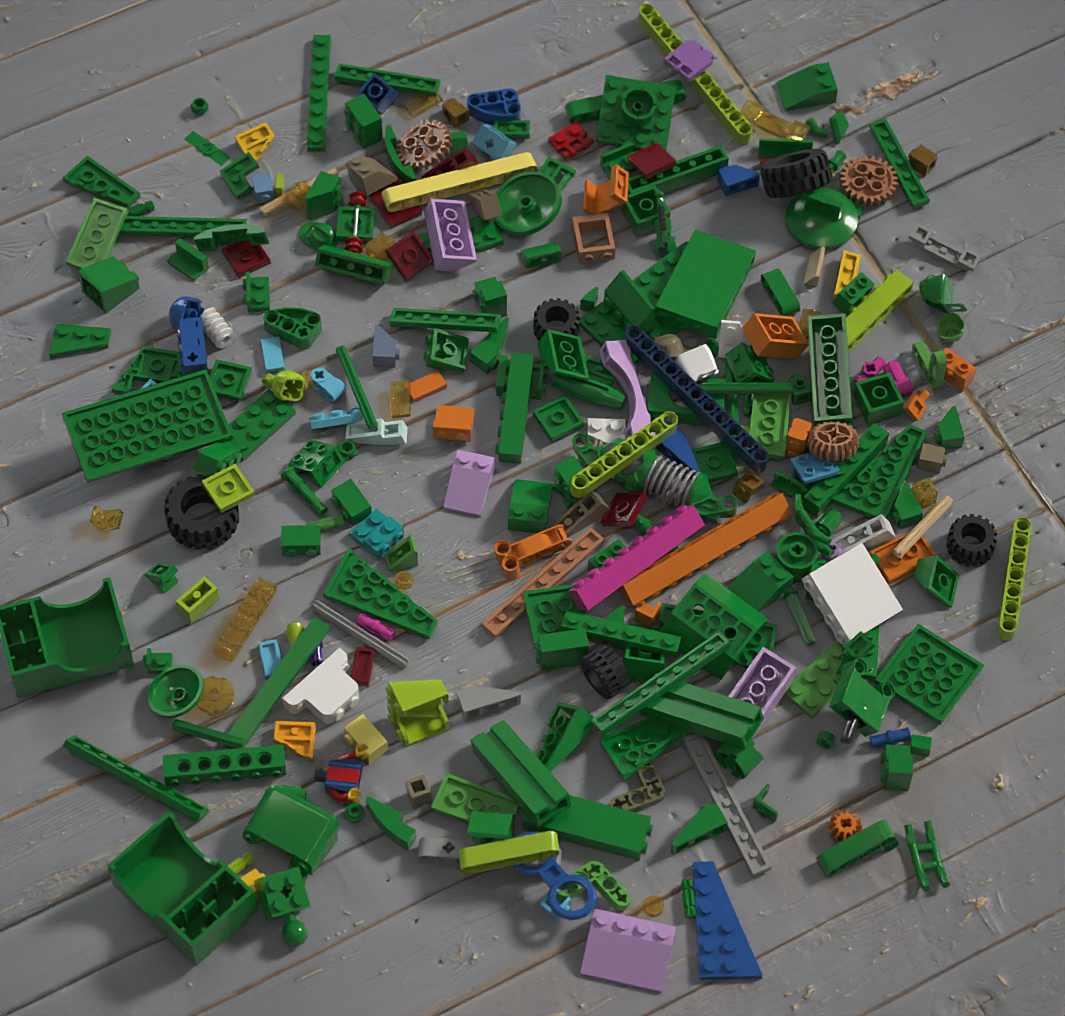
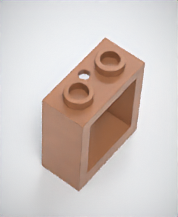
[572,213,615,263]

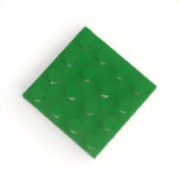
[874,623,984,725]

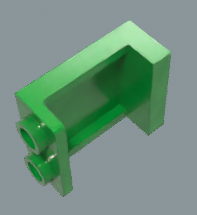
[496,355,548,400]

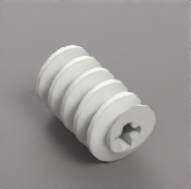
[200,307,236,348]

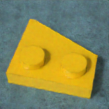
[234,122,275,162]

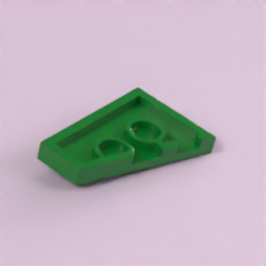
[49,324,112,358]

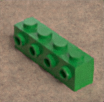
[315,245,393,285]

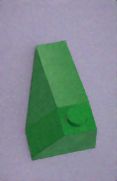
[536,702,595,772]

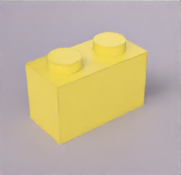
[344,714,388,764]

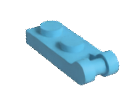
[309,406,363,429]

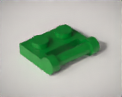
[538,157,576,194]

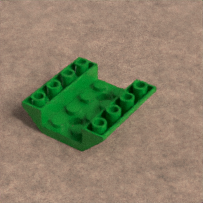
[659,573,768,680]

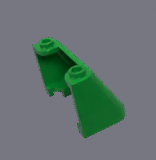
[242,784,339,876]

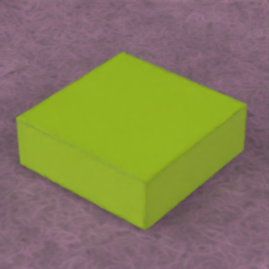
[275,173,285,198]

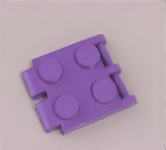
[663,39,715,82]

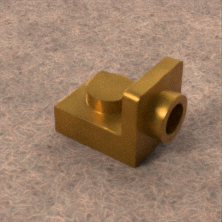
[732,471,765,503]

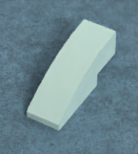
[345,418,408,445]

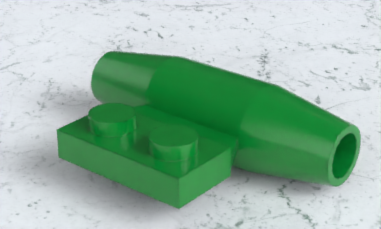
[552,355,627,409]

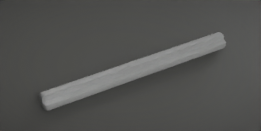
[311,601,409,668]

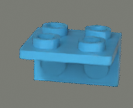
[790,453,840,484]

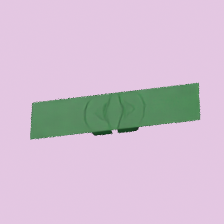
[184,131,231,166]

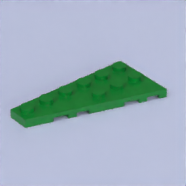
[599,718,691,780]

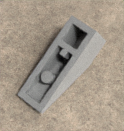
[457,686,521,721]

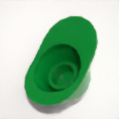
[298,222,338,251]

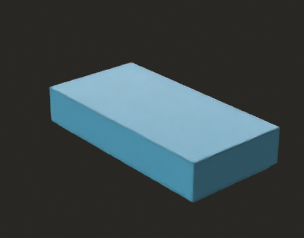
[261,336,285,373]
[258,639,282,680]

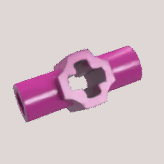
[854,356,886,385]

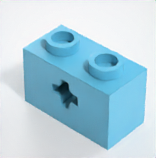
[472,124,517,161]

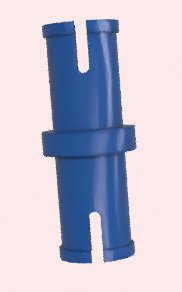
[869,727,911,748]

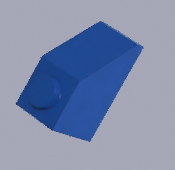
[717,164,760,196]

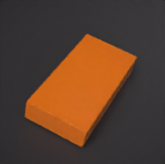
[405,370,447,402]

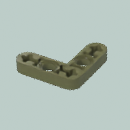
[610,760,665,812]

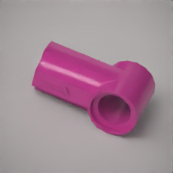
[883,360,913,396]

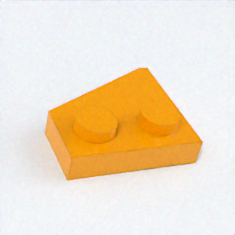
[274,721,316,761]

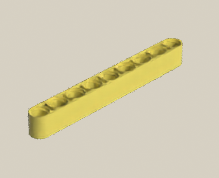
[381,152,538,212]

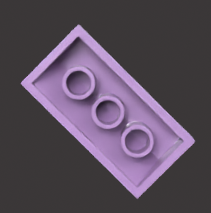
[424,199,477,272]

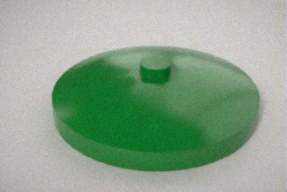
[494,171,562,236]

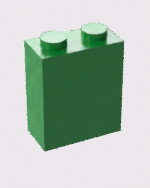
[535,629,589,670]

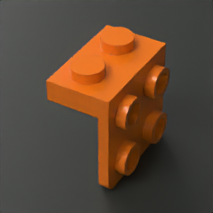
[433,405,474,442]

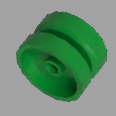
[775,532,819,582]

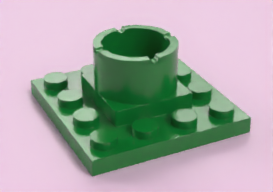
[595,75,676,151]

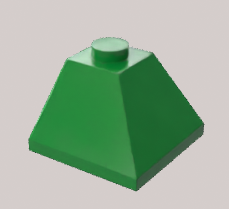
[914,555,960,608]

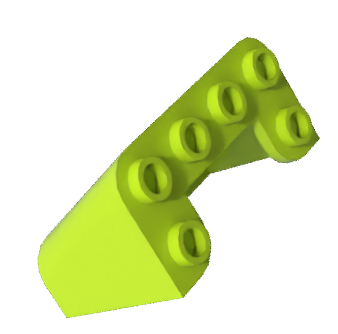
[386,679,449,747]

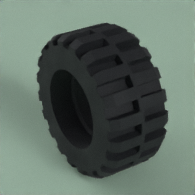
[760,149,832,199]
[164,474,239,550]

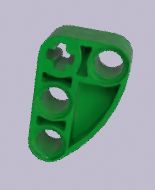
[263,307,322,350]

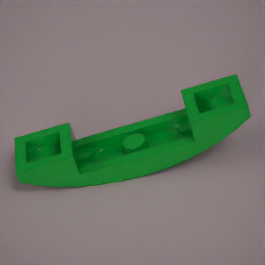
[385,124,417,184]
[194,224,270,251]

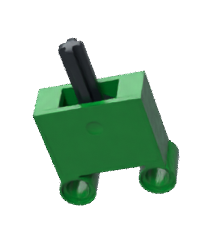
[829,658,895,745]

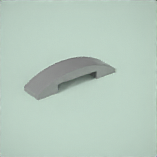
[908,223,982,271]

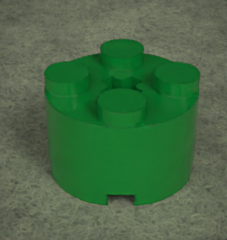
[715,740,764,780]

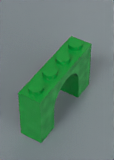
[648,372,726,426]

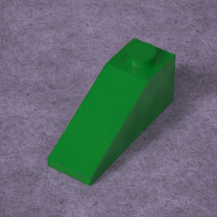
[470,317,509,374]
[671,802,728,855]

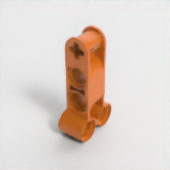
[494,525,572,580]

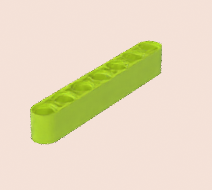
[570,411,678,498]
[997,517,1032,641]

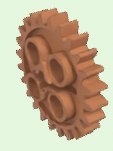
[396,119,452,172]
[839,155,898,207]

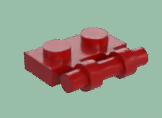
[548,122,595,159]

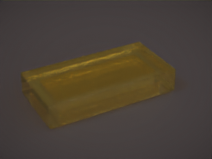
[404,93,443,118]
[391,380,411,419]

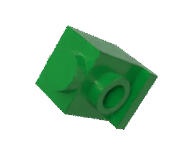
[788,374,812,405]

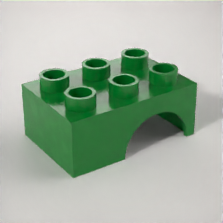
[0,577,134,698]
[108,811,257,966]

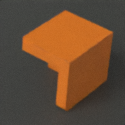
[634,602,662,627]

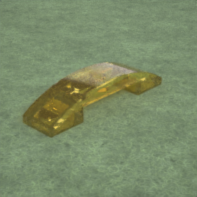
[740,99,811,140]

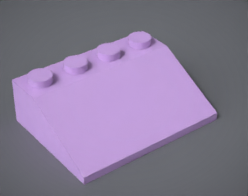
[580,909,676,993]

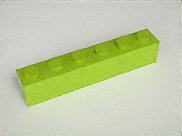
[846,270,914,352]

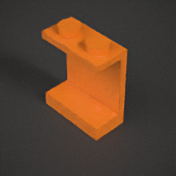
[583,164,629,215]

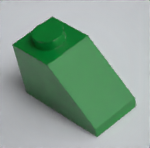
[934,406,965,450]
[891,482,923,529]

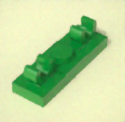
[758,138,813,158]

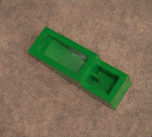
[366,796,416,851]

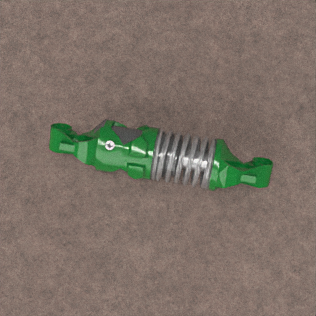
[572,433,737,522]

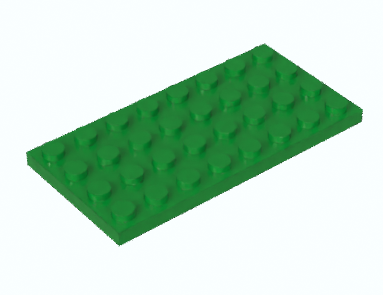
[580,241,688,364]
[62,370,233,483]

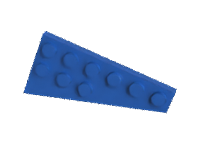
[692,861,763,980]

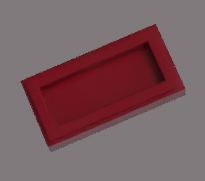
[350,647,376,687]

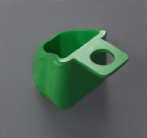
[919,274,967,313]

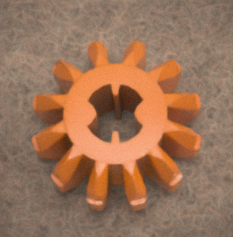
[828,809,863,842]

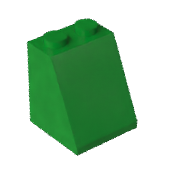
[78,256,140,314]

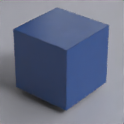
[357,73,400,114]

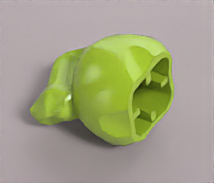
[261,370,306,402]

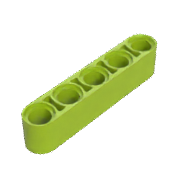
[459,831,560,874]

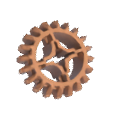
[807,421,859,463]

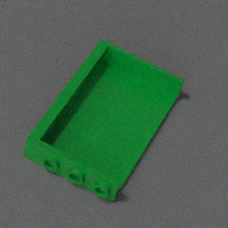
[655,230,756,339]

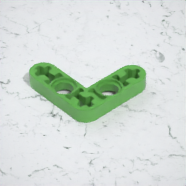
[912,341,947,389]
[556,861,631,911]

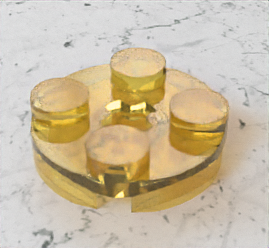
[197,676,234,716]

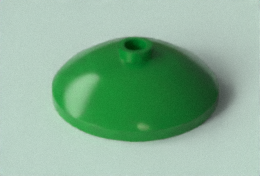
[148,664,204,718]

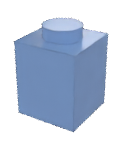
[252,173,274,203]

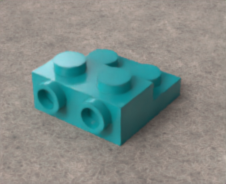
[350,508,404,559]

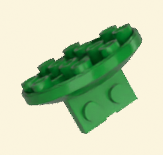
[785,188,858,250]

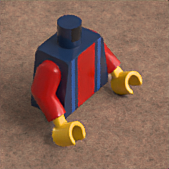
[315,743,369,804]

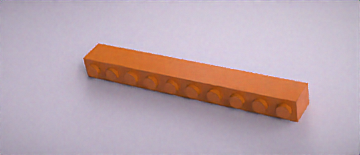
[618,493,792,607]

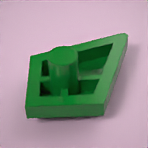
[829,110,849,145]

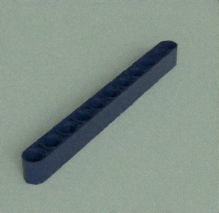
[625,325,768,473]

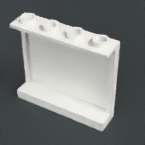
[802,543,903,644]

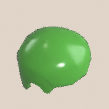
[937,312,965,343]

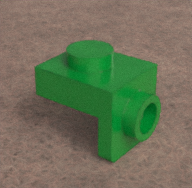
[841,631,875,660]

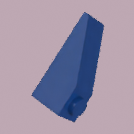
[656,428,700,479]

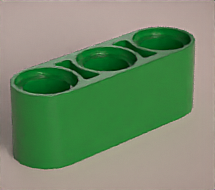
[760,268,801,316]

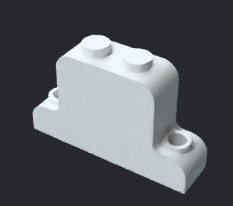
[282,648,359,724]

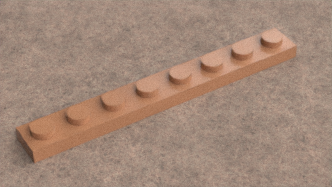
[482,527,604,639]

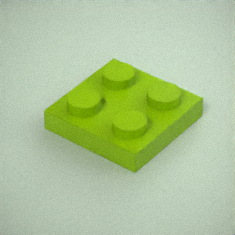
[202,464,255,513]

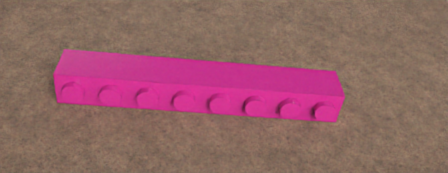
[568,504,705,610]

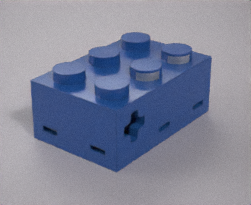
[176,317,209,376]

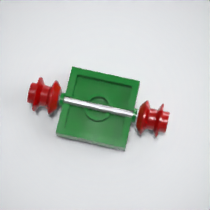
[336,190,375,254]

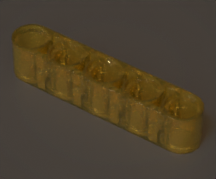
[213,577,278,662]

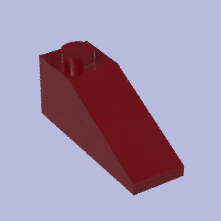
[421,147,479,179]

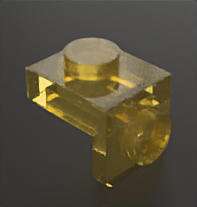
[90,506,123,531]

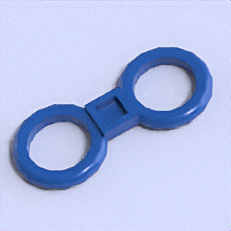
[513,831,597,920]

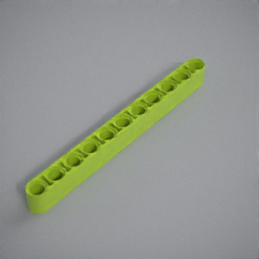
[638,4,752,145]

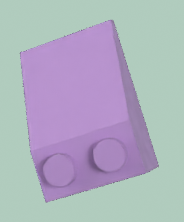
[443,450,495,517]

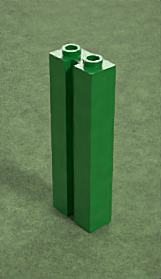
[640,673,764,749]
[470,720,572,826]
[522,795,653,861]

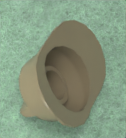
[654,334,694,357]

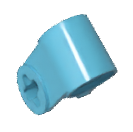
[311,368,346,403]

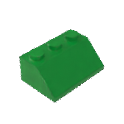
[603,270,655,338]

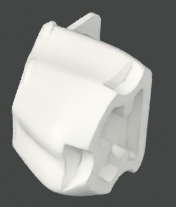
[675,344,719,382]

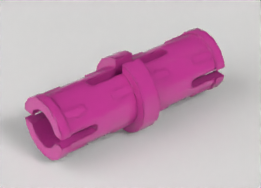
[355,613,395,642]

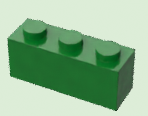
[193,441,242,476]

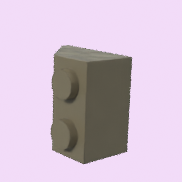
[345,155,398,196]

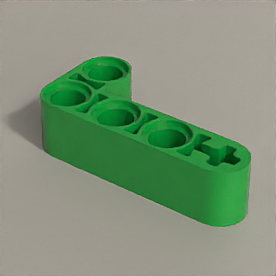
[816,820,899,877]

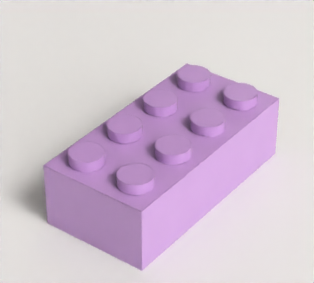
[729,647,798,738]

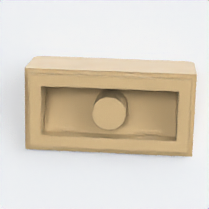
[804,247,825,287]

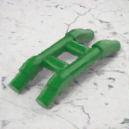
[793,494,833,557]
[904,820,950,892]

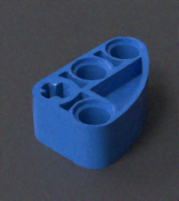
[467,89,521,125]

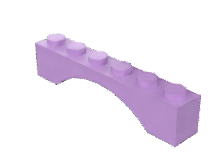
[599,340,656,446]

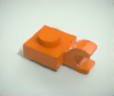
[903,389,930,421]

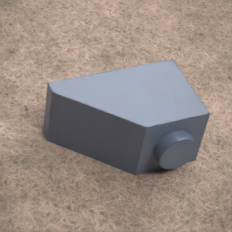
[372,325,400,367]

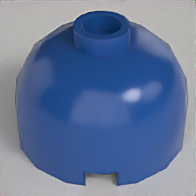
[169,296,204,330]

